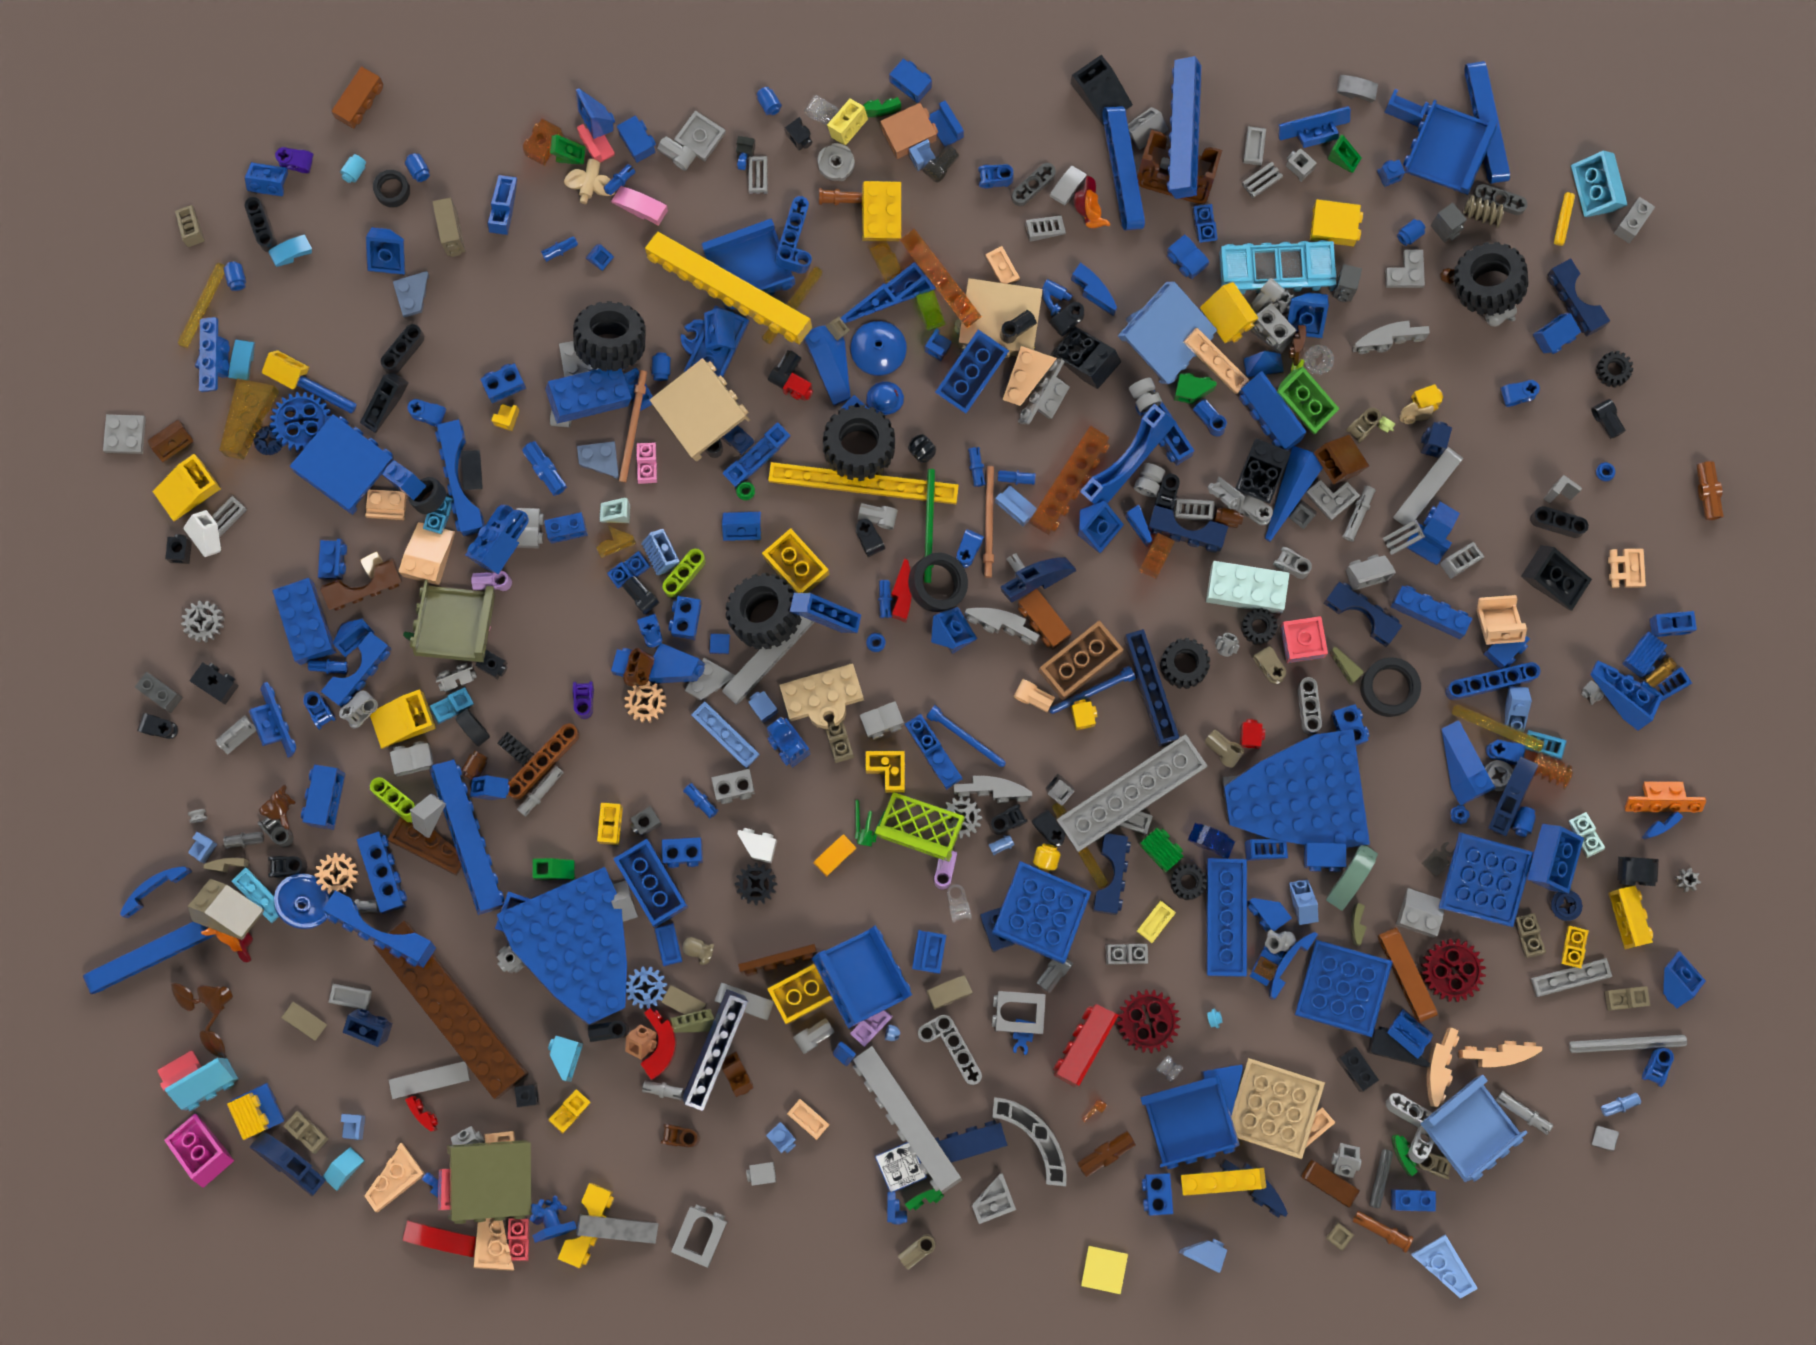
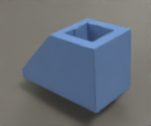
[1504,686,1532,732]
[1289,879,1319,925]

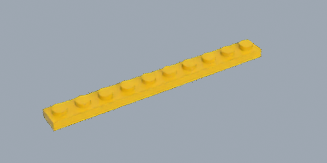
[768,462,959,505]

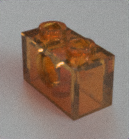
[523,119,563,166]
[1139,533,1175,579]

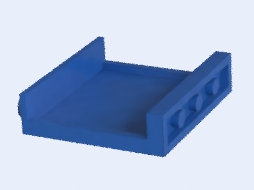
[1403,99,1498,195]
[701,218,795,309]
[290,414,394,515]
[811,925,912,1028]
[1140,1075,1240,1169]

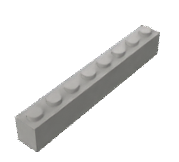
[853,1046,962,1194]

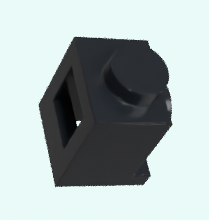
[785,117,813,151]
[475,650,508,680]

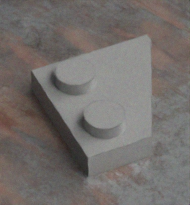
[685,658,735,701]
[972,1173,1016,1224]

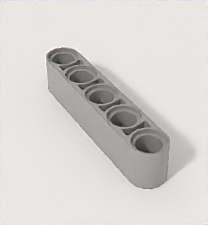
[1393,447,1463,526]

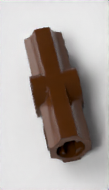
[1077,1131,1136,1177]

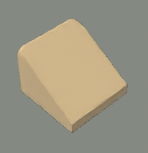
[360,551,383,579]

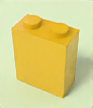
[1310,199,1363,247]
[1200,282,1259,343]

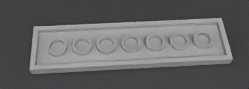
[1056,734,1207,852]

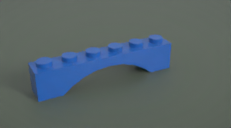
[1080,404,1176,504]
[435,419,485,536]
[322,890,436,968]

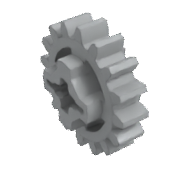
[181,601,225,643]
[940,796,982,839]

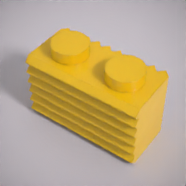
[227,1093,269,1140]

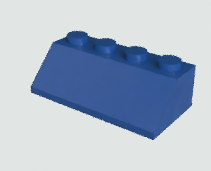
[1239,371,1306,451]

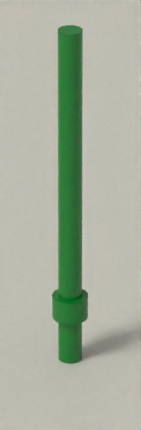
[924,469,935,583]

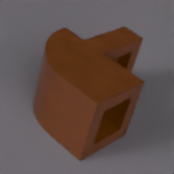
[721,1051,754,1097]

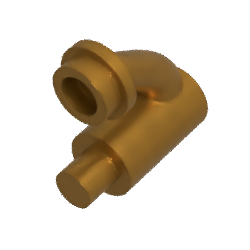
[1645,657,1677,688]

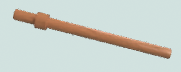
[619,370,647,483]
[983,466,994,578]

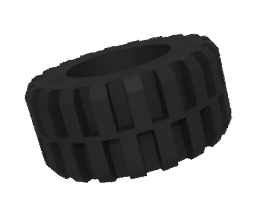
[1454,242,1529,316]
[573,301,646,371]
[823,405,895,481]
[726,573,802,650]

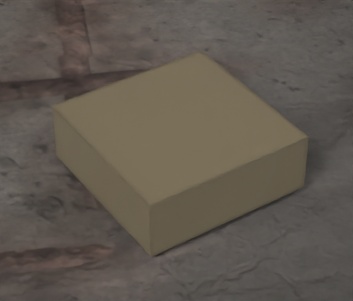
[826,316,850,341]
[1326,1222,1354,1251]

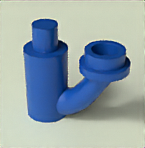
[1042,279,1073,317]

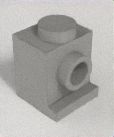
[1286,148,1317,182]

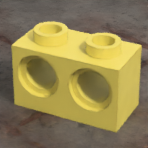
[827,99,868,146]

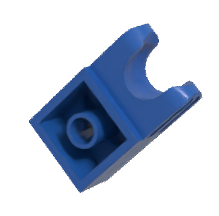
[465,505,529,574]
[767,717,811,768]

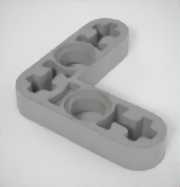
[1386,1093,1434,1163]

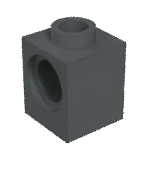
[630,806,662,837]

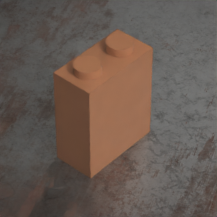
[880,103,938,159]

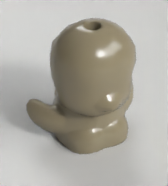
[682,937,715,965]

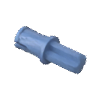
[1601,1093,1641,1116]

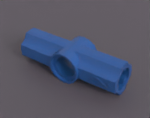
[522,441,567,496]

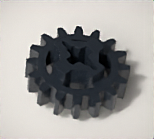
[735,863,778,906]

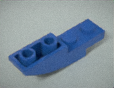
[905,714,963,790]

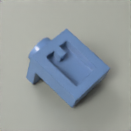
[766,1122,797,1153]

